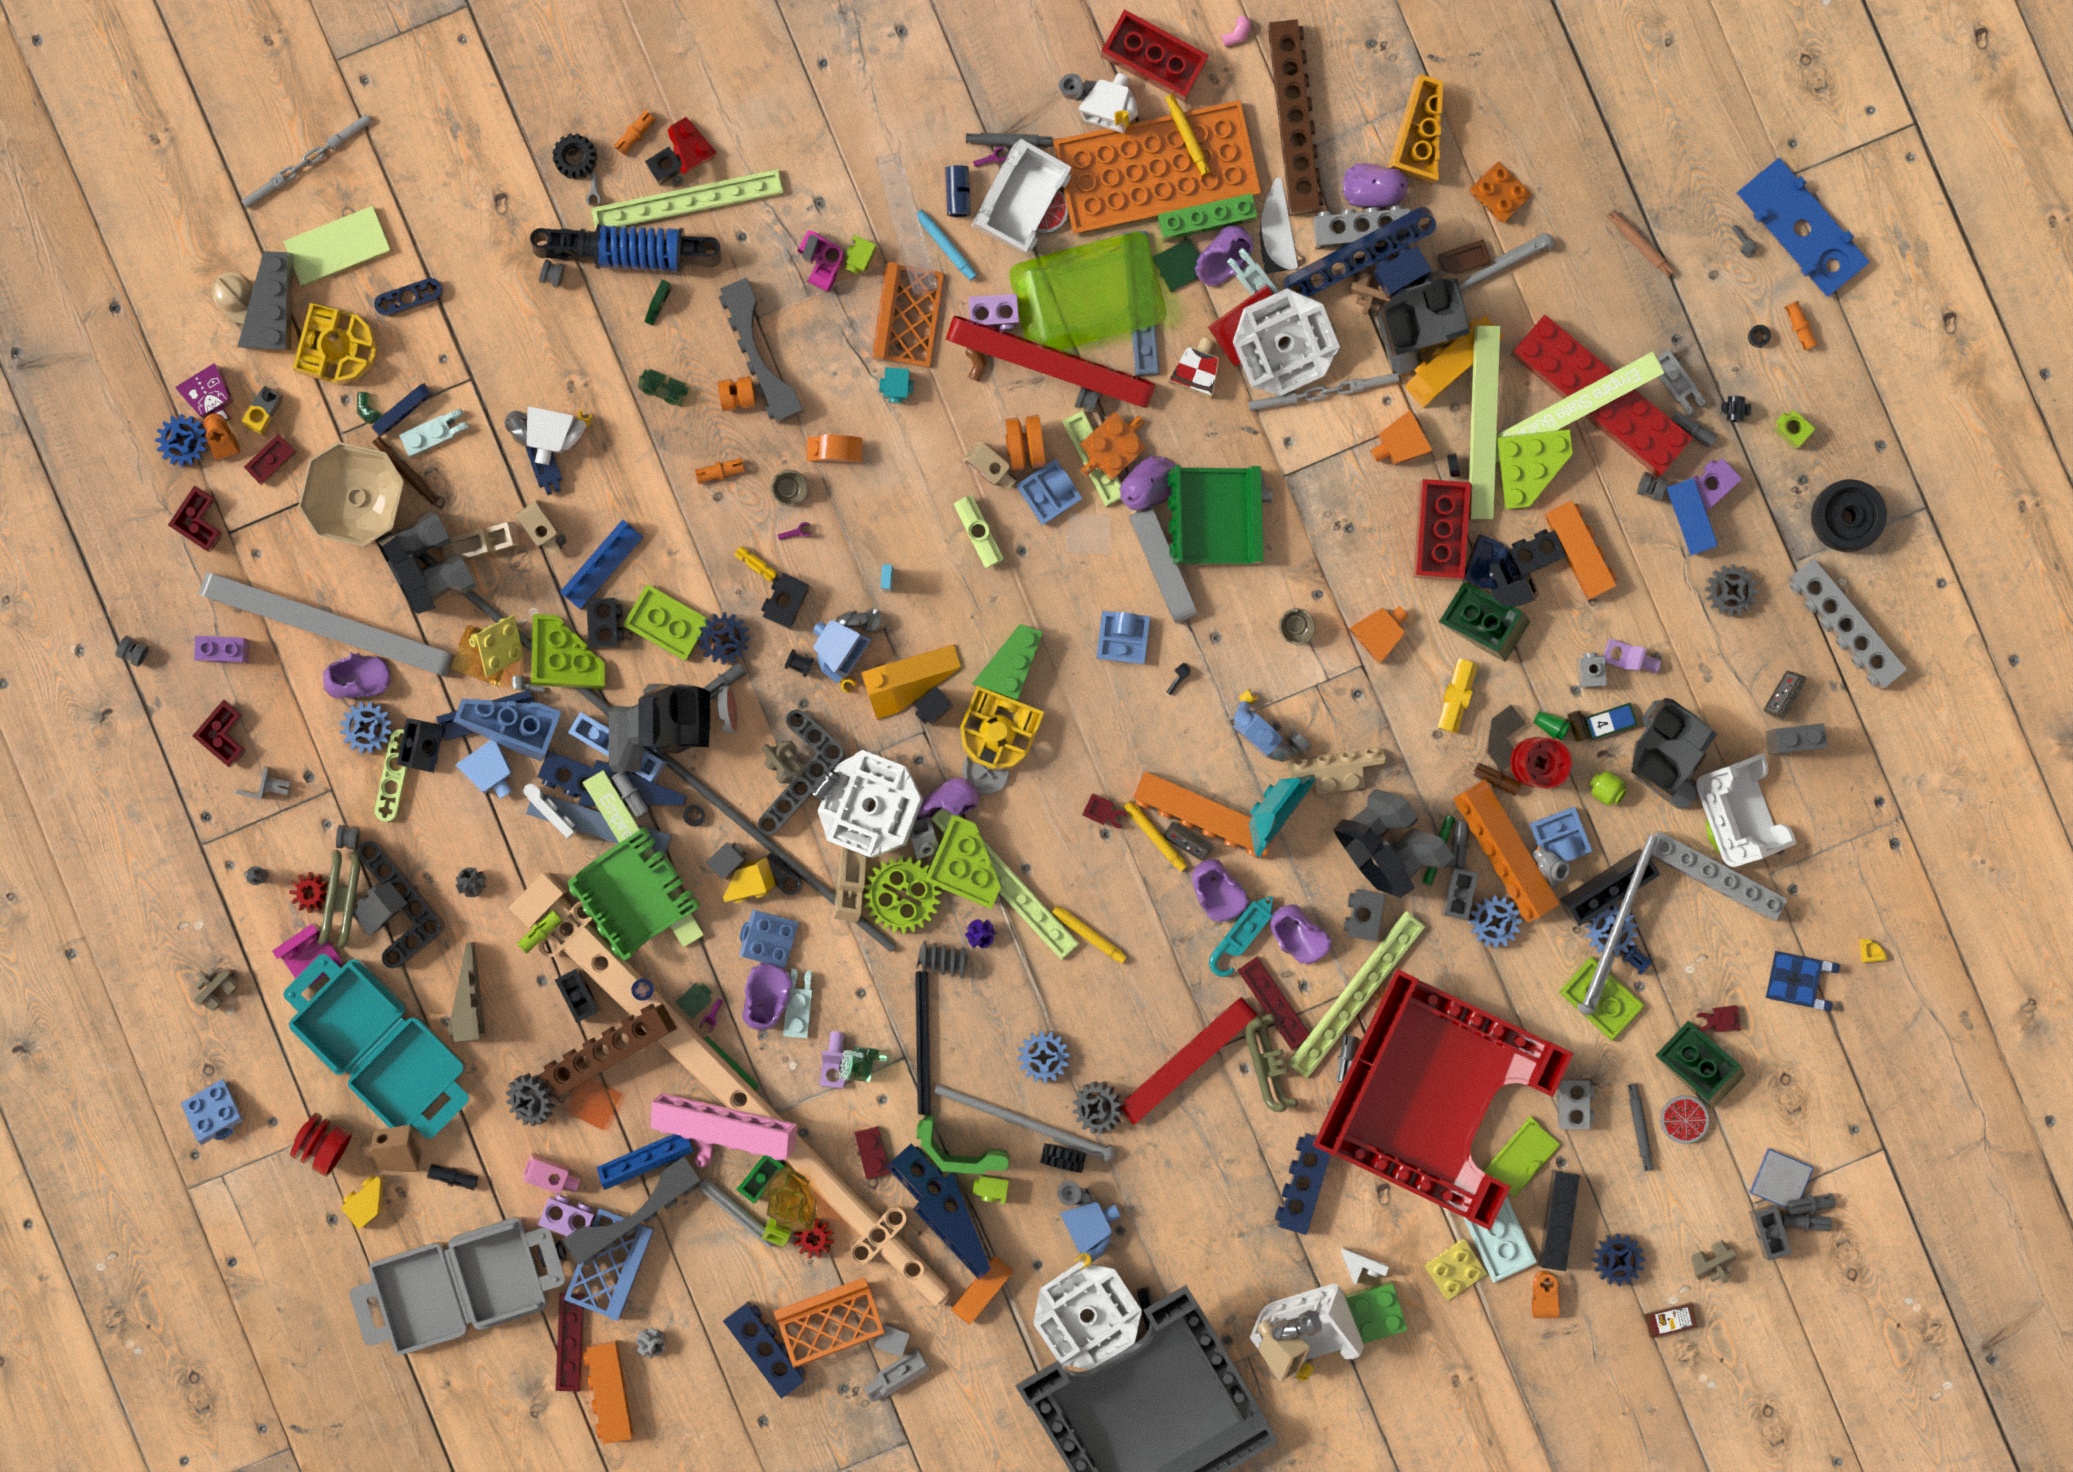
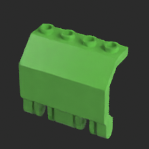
[568,826,701,961]
[917,1115,1009,1174]

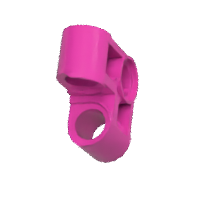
[797,230,845,293]

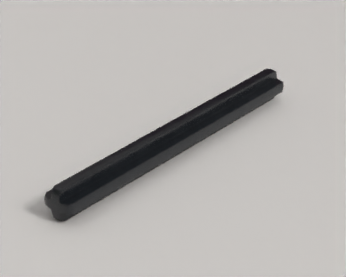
[915,971,931,1115]

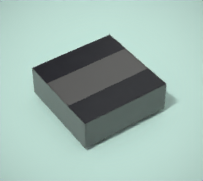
[802,234,821,264]

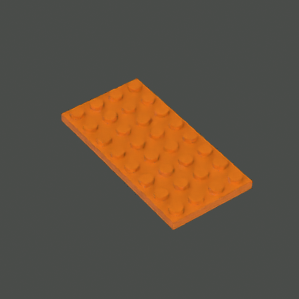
[1053,100,1261,235]

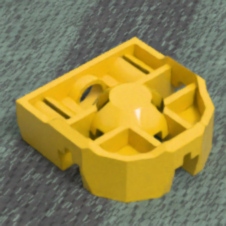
[293,302,378,385]
[960,686,1044,771]

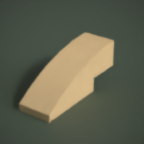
[442,522,521,561]
[834,847,866,922]

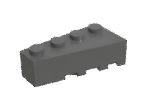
[237,251,293,350]

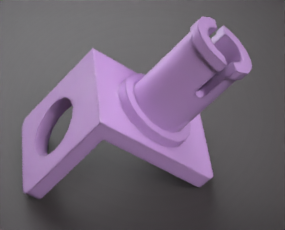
[1603,639,1661,674]
[820,1031,847,1089]

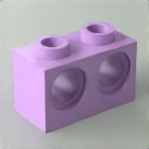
[969,294,1019,331]
[538,1194,596,1236]

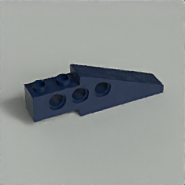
[537,750,688,806]
[887,1143,991,1280]

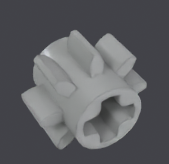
[636,1327,666,1359]

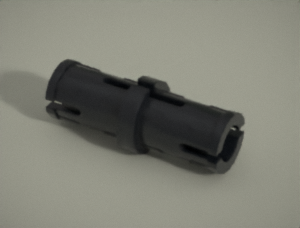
[427,1163,479,1191]

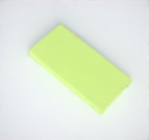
[283,206,391,287]

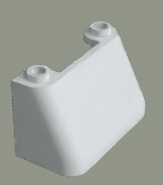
[971,139,1072,253]
[1696,753,1797,867]
[1250,1283,1364,1377]

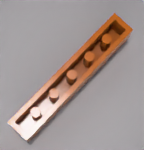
[1133,771,1273,859]
[1453,779,1560,923]

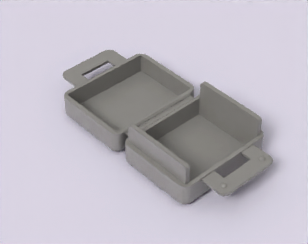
[350,1217,565,1355]

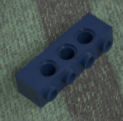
[1275,1132,1331,1235]
[723,1301,806,1399]

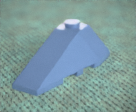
[453,699,561,762]

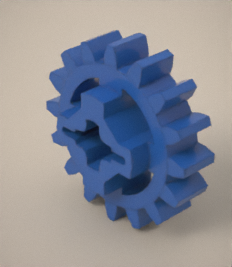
[155,414,208,467]

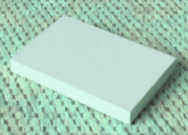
[1463,1196,1537,1283]

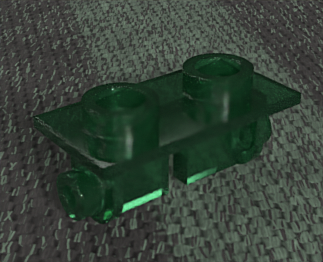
[638,369,689,407]

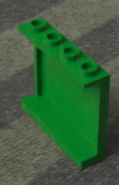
[1167,465,1264,565]

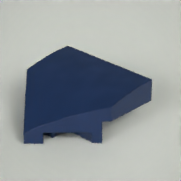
[1463,535,1518,588]

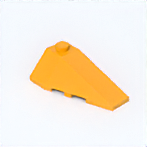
[861,644,961,719]

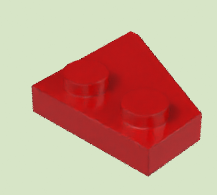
[667,117,717,175]

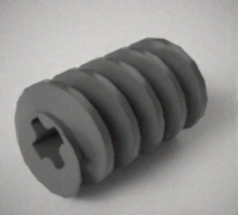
[916,941,969,979]

